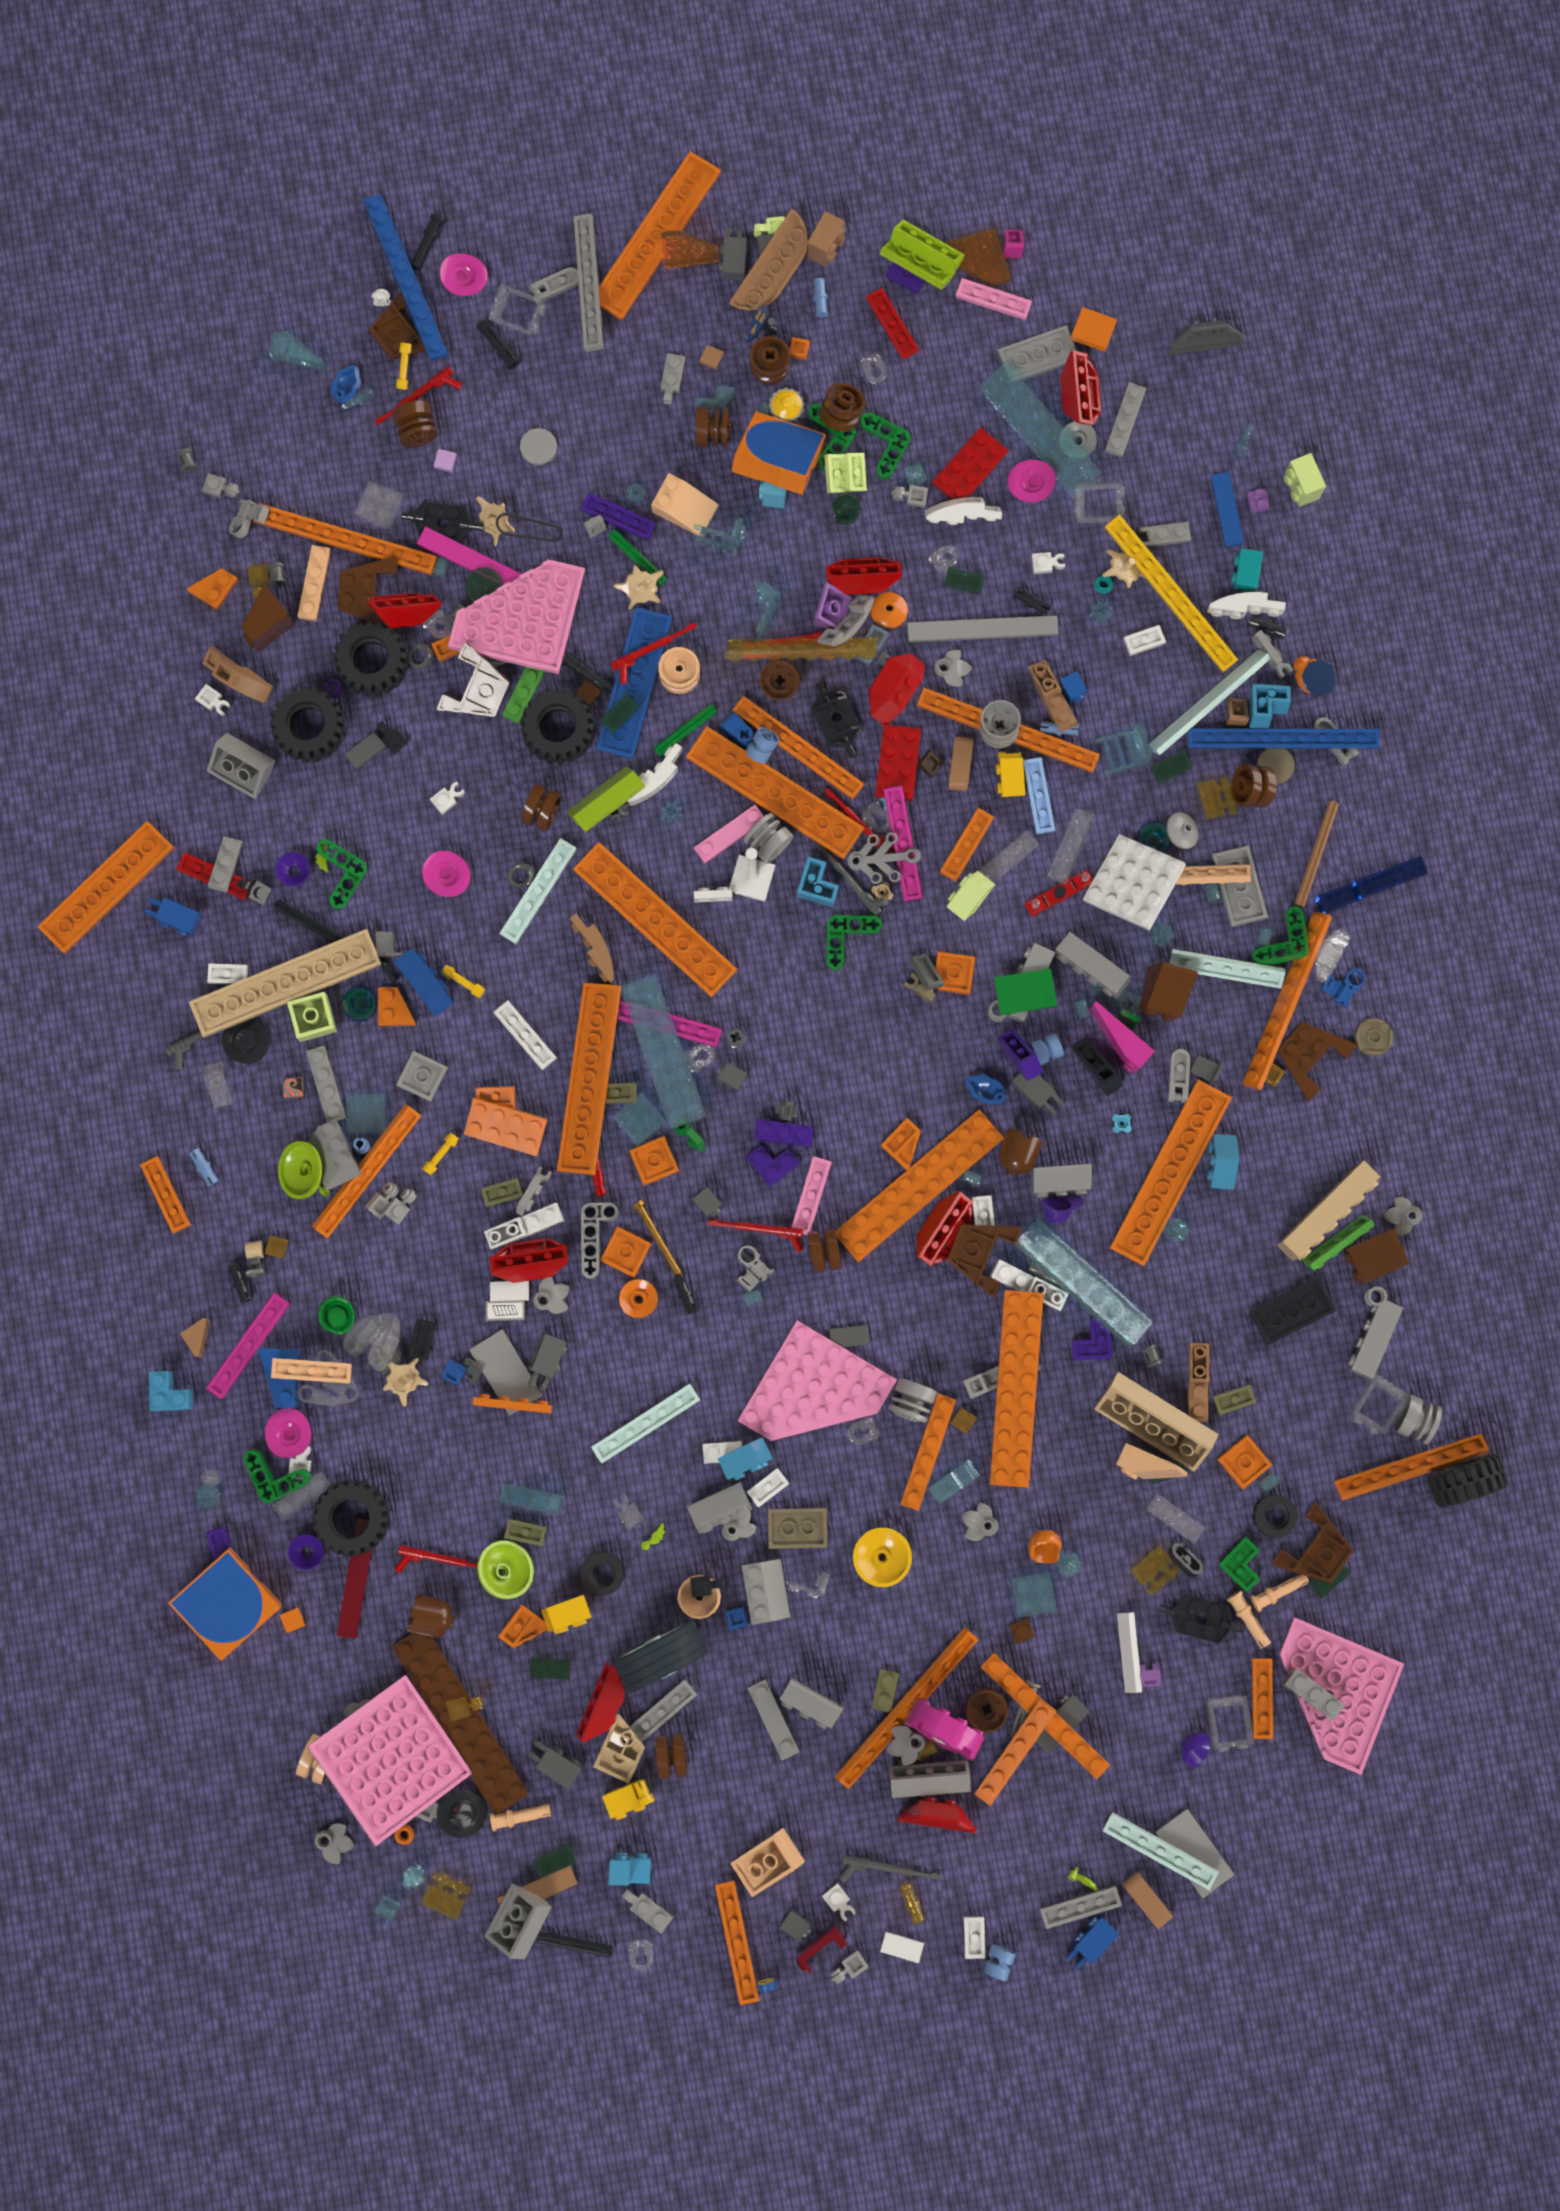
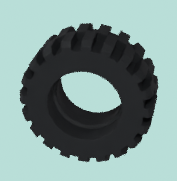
[333,621,408,697]
[270,686,345,763]
[521,689,594,765]
[1427,1454,1508,1507]
[312,1481,390,1556]

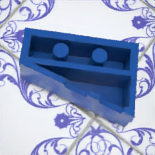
[394,948,453,1017]
[258,1348,300,1408]

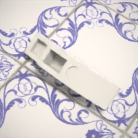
[924,497,1002,525]
[1207,592,1286,619]
[627,743,682,806]
[484,1203,564,1249]
[989,1259,1068,1311]

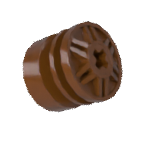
[392,400,438,447]
[695,407,731,448]
[759,661,800,701]
[966,1687,1008,1733]

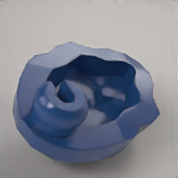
[332,365,361,403]
[965,1074,1006,1105]

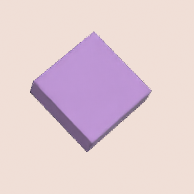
[434,449,457,473]

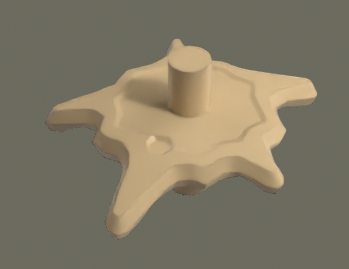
[476,497,515,546]
[1102,550,1146,588]
[614,565,664,610]
[383,1358,428,1407]

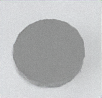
[520,428,557,466]

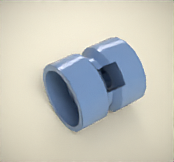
[746,727,779,764]
[1030,1033,1064,1065]
[983,1944,1016,1981]

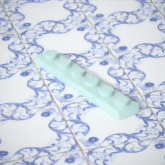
[500,838,577,944]
[1169,949,1286,988]
[591,1384,700,1464]
[1103,1812,1219,1890]

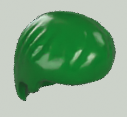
[318,1296,355,1335]

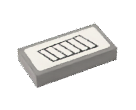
[486,1300,525,1321]

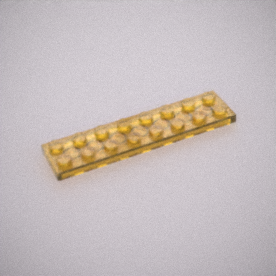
[725,638,878,661]

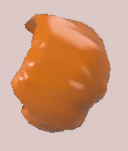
[1028,1530,1062,1564]

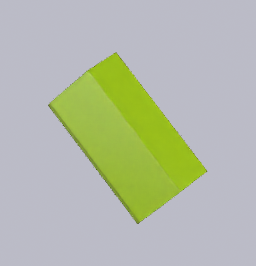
[880,220,965,290]
[566,766,645,833]

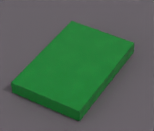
[994,968,1057,1016]

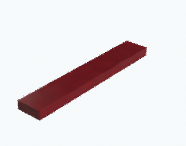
[336,1518,372,1639]

